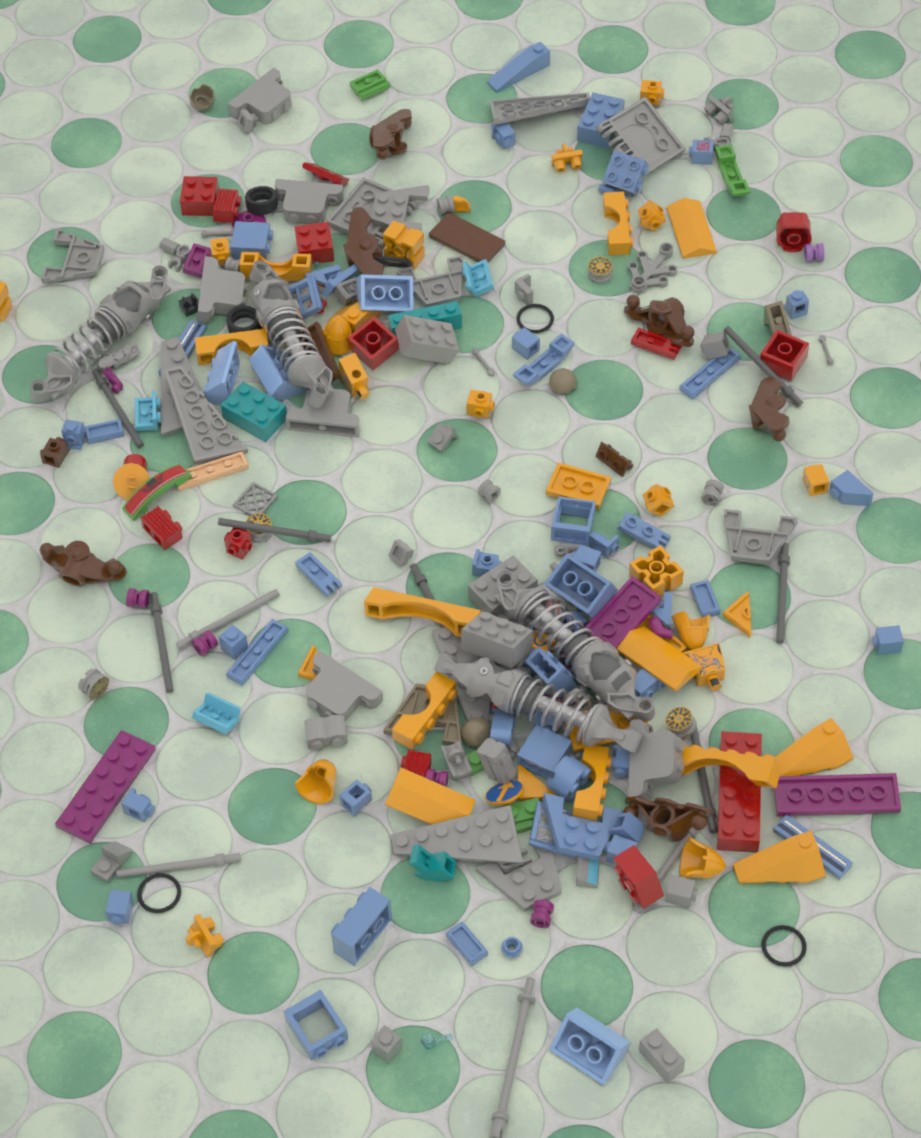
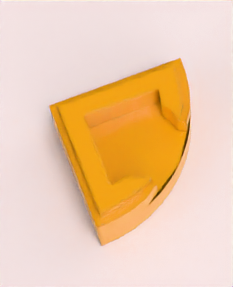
[453,196,471,212]

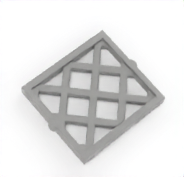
[233,482,278,516]

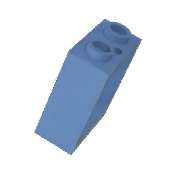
[551,497,596,546]
[283,990,348,1061]

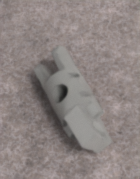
[97,343,141,373]

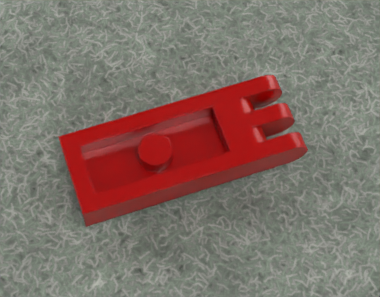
[302,162,349,185]
[631,327,682,360]

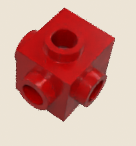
[224,528,253,560]

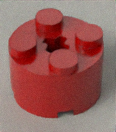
[776,212,812,253]

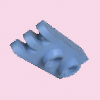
[322,264,358,298]
[617,512,671,549]
[295,552,342,597]

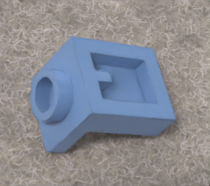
[589,531,620,558]

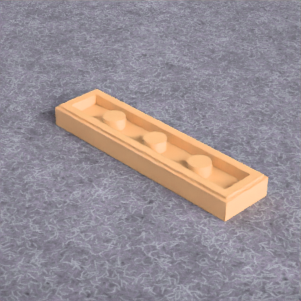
[177,451,249,491]

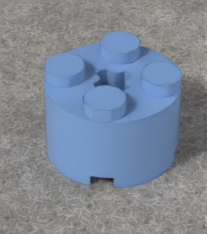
[546,754,591,803]

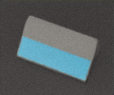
[576,857,600,888]

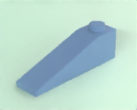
[487,42,550,93]

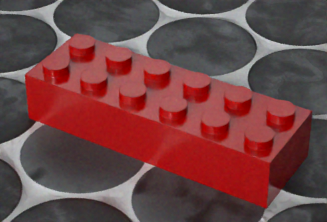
[717,731,762,853]

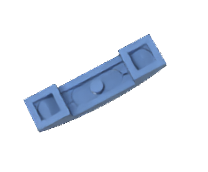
[513,333,575,386]

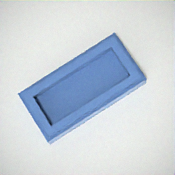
[85,419,124,444]
[690,580,721,618]
[446,921,488,967]

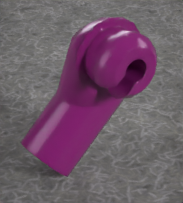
[102,367,123,393]
[649,616,674,639]

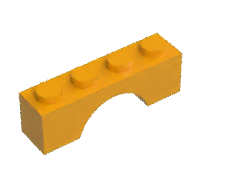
[603,192,633,256]
[239,252,313,281]
[195,329,268,366]
[392,671,458,750]
[572,745,612,821]

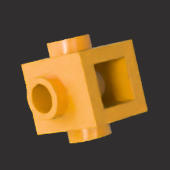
[640,80,665,105]
[637,200,666,231]
[466,389,495,419]
[643,484,675,517]

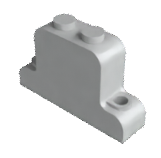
[228,67,292,124]
[275,179,344,224]
[197,256,248,323]
[286,389,360,438]
[306,650,383,721]
[628,719,684,800]

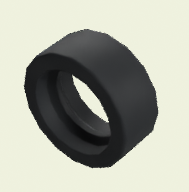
[245,186,278,215]
[226,305,261,333]

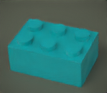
[220,381,287,443]

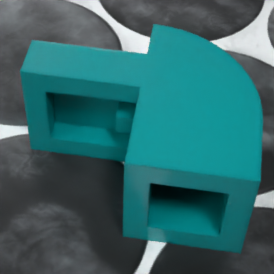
[409,844,457,882]

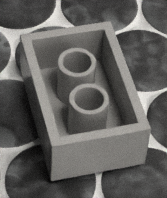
[395,315,459,364]
[468,555,538,616]
[461,611,533,668]

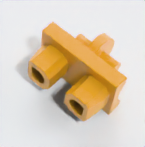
[550,143,583,173]
[185,914,224,958]

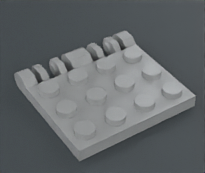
[596,97,686,177]
[326,177,419,249]

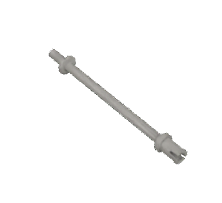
[489,977,536,1138]

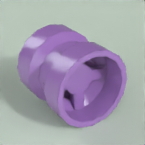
[804,243,824,262]

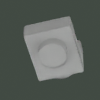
[515,274,533,305]
[427,423,459,452]

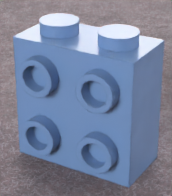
[602,150,649,196]
[230,221,274,260]
[525,647,578,698]
[517,724,572,780]

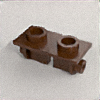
[595,442,633,477]

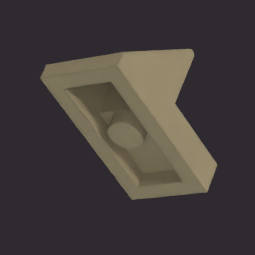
[764,301,792,336]

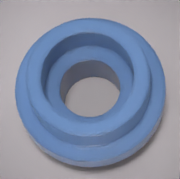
[501,937,523,958]

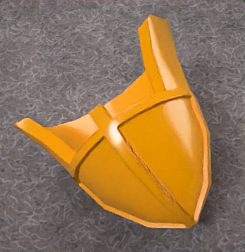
[323,315,352,355]
[671,611,711,650]
[294,759,337,804]
[679,837,726,879]

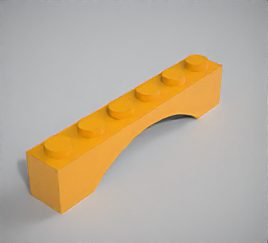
[364,587,481,637]
[682,745,782,788]

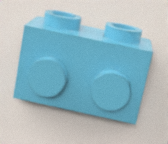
[462,259,495,297]
[135,391,161,431]
[192,692,241,734]

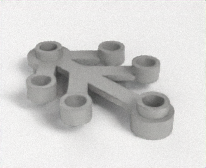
[628,242,677,292]

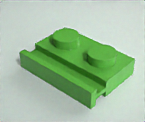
[350,69,390,101]
[499,797,547,834]

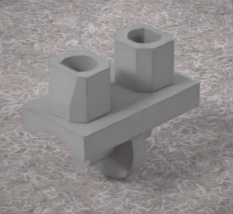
[704,94,734,125]
[441,741,472,780]

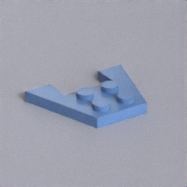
[542,793,623,861]

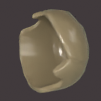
[189,84,215,111]
[549,368,577,394]
[460,717,491,748]

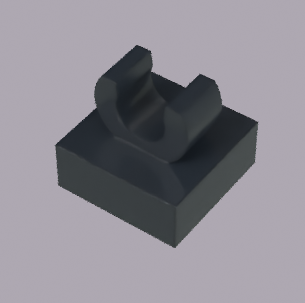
[178,293,199,317]

